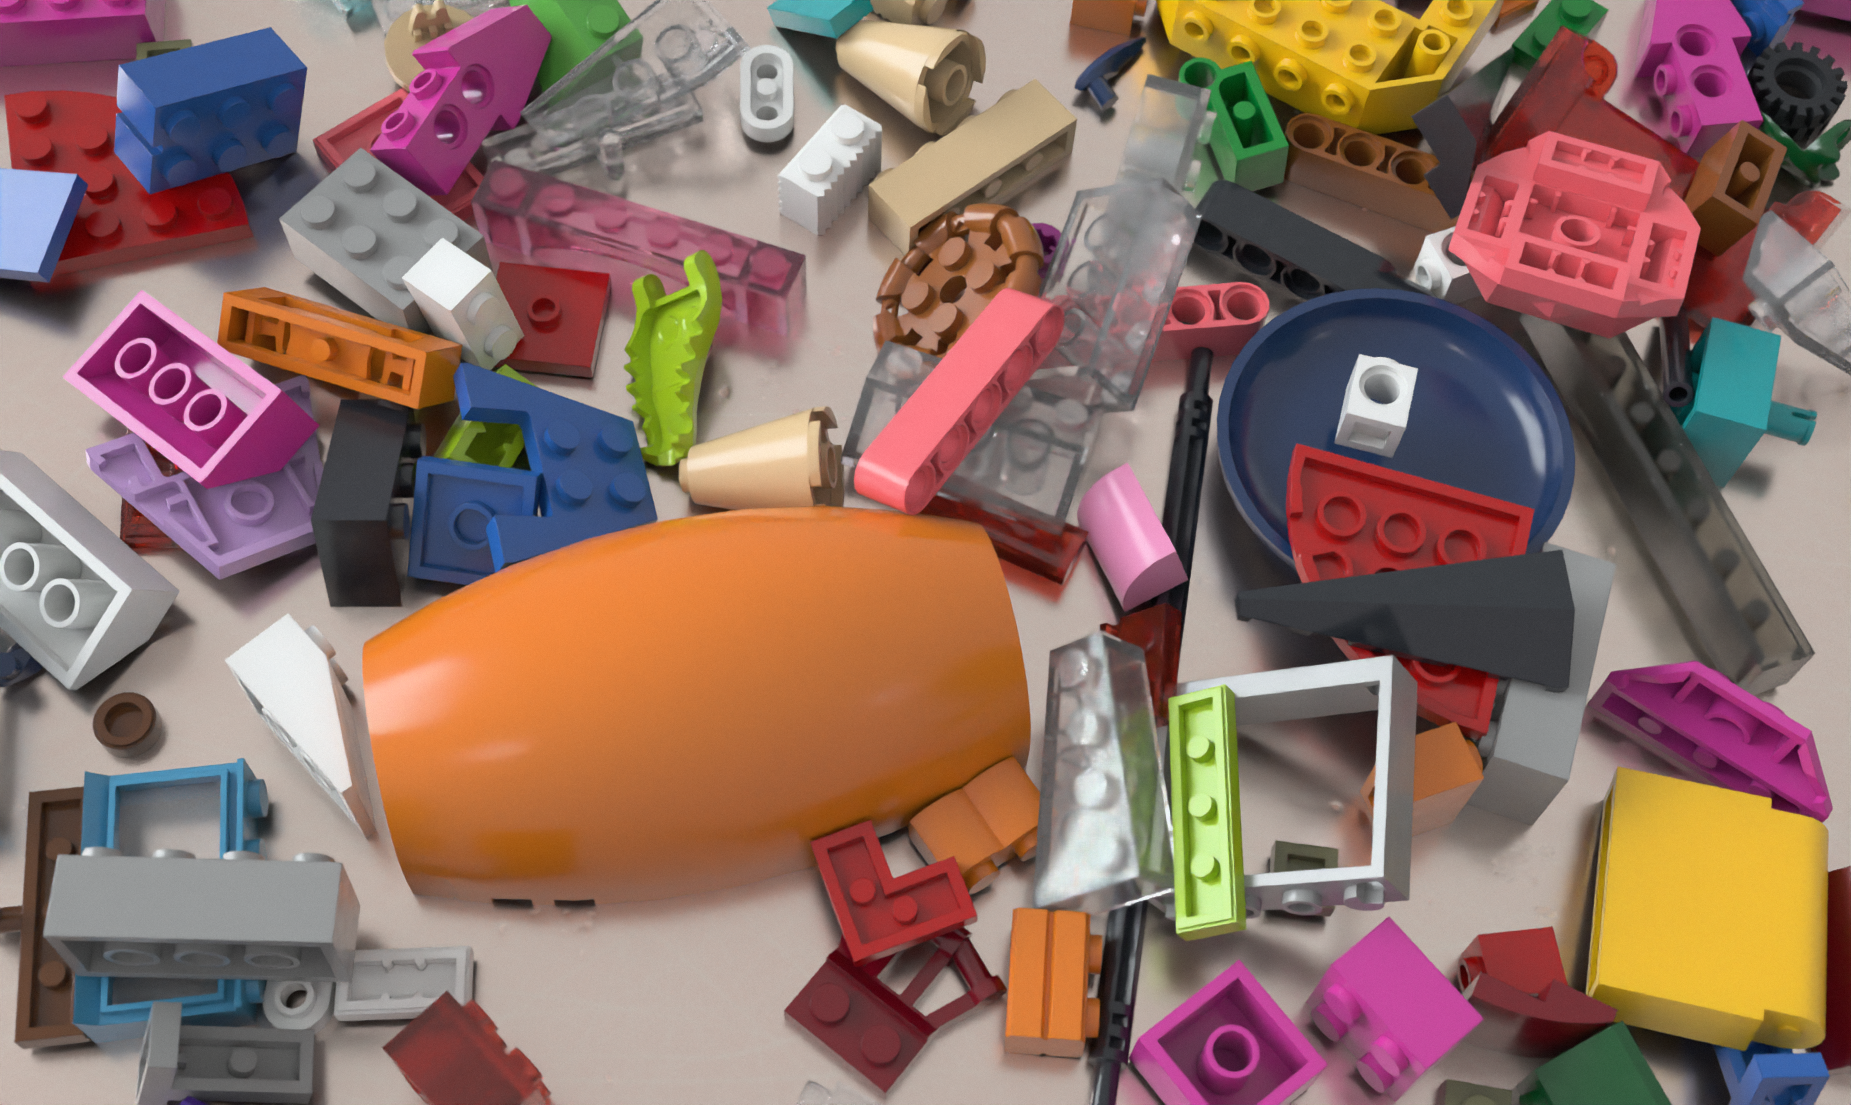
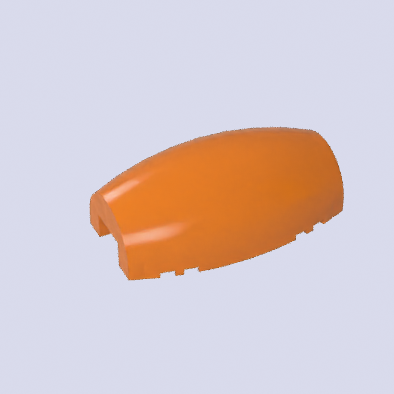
[362,506,1031,905]

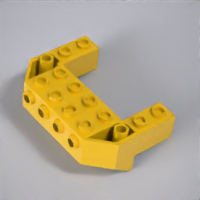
[1155,0,1504,135]

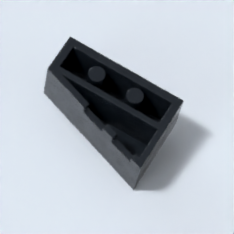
[311,399,427,607]

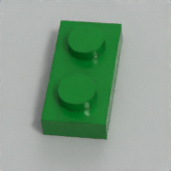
[1510,0,1609,84]

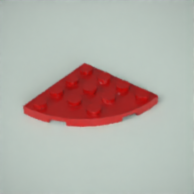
[4,90,254,276]
[1286,443,1535,741]

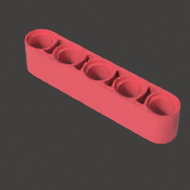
[1035,282,1269,372]
[854,288,1065,516]

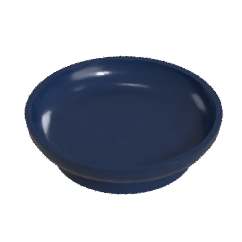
[1217,288,1575,571]

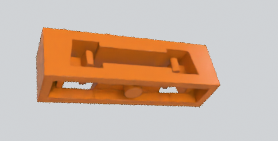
[217,287,463,409]

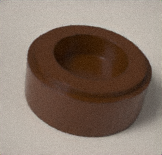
[93,692,162,758]

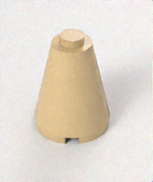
[836,19,986,136]
[679,406,845,510]

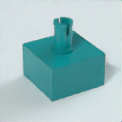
[1657,317,1817,488]

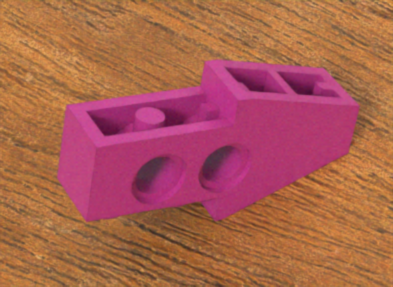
[1634,0,1763,158]
[370,5,552,196]

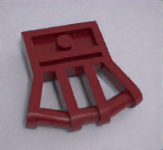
[784,927,1007,1099]

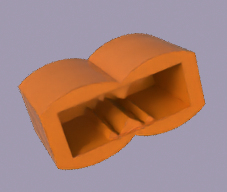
[908,756,1057,894]

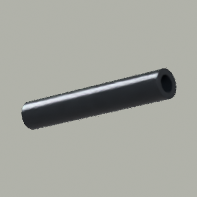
[1659,307,1694,407]

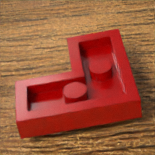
[810,820,978,968]

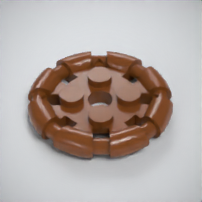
[873,203,1044,383]

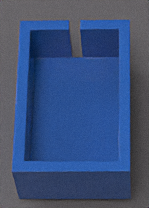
[114,27,307,194]

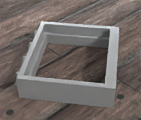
[1140,655,1418,921]

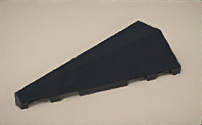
[1234,550,1575,693]

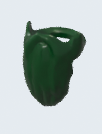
[1758,109,1851,189]

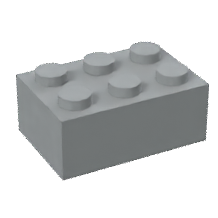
[279,148,494,335]

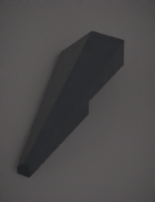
[1411,47,1516,220]

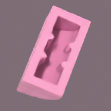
[1077,463,1188,612]

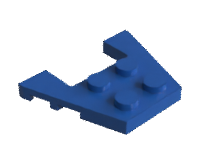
[453,363,658,572]

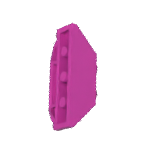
[1587,660,1833,823]

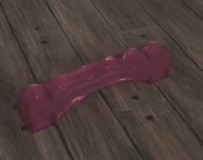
[471,159,807,336]

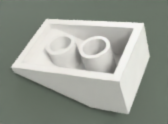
[225,613,377,839]

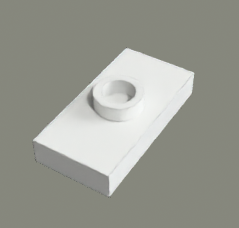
[334,946,474,1021]

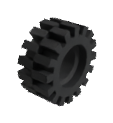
[1747,42,1848,142]

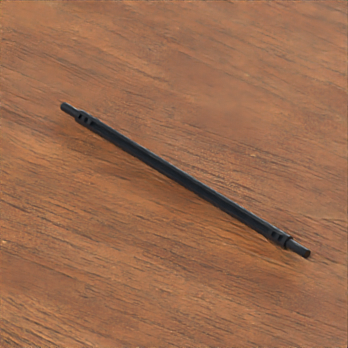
[1089,347,1214,1105]

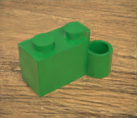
[1177,57,1289,191]

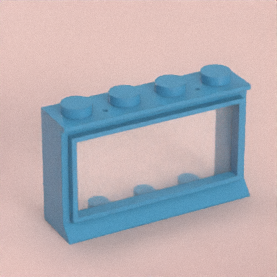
[73,758,268,1043]

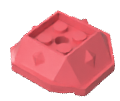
[1448,131,1701,338]

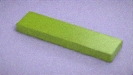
[1168,684,1247,941]

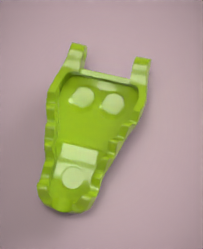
[624,250,722,467]

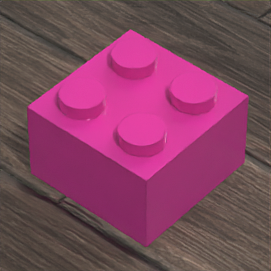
[1306,916,1484,1102]
[1129,959,1328,1105]

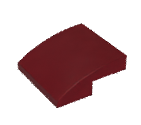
[1461,972,1617,1058]

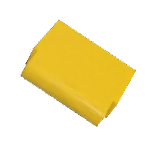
[1586,766,1829,1051]

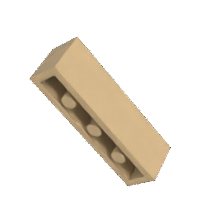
[868,79,1077,255]

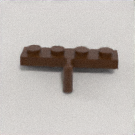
[0,786,91,1049]

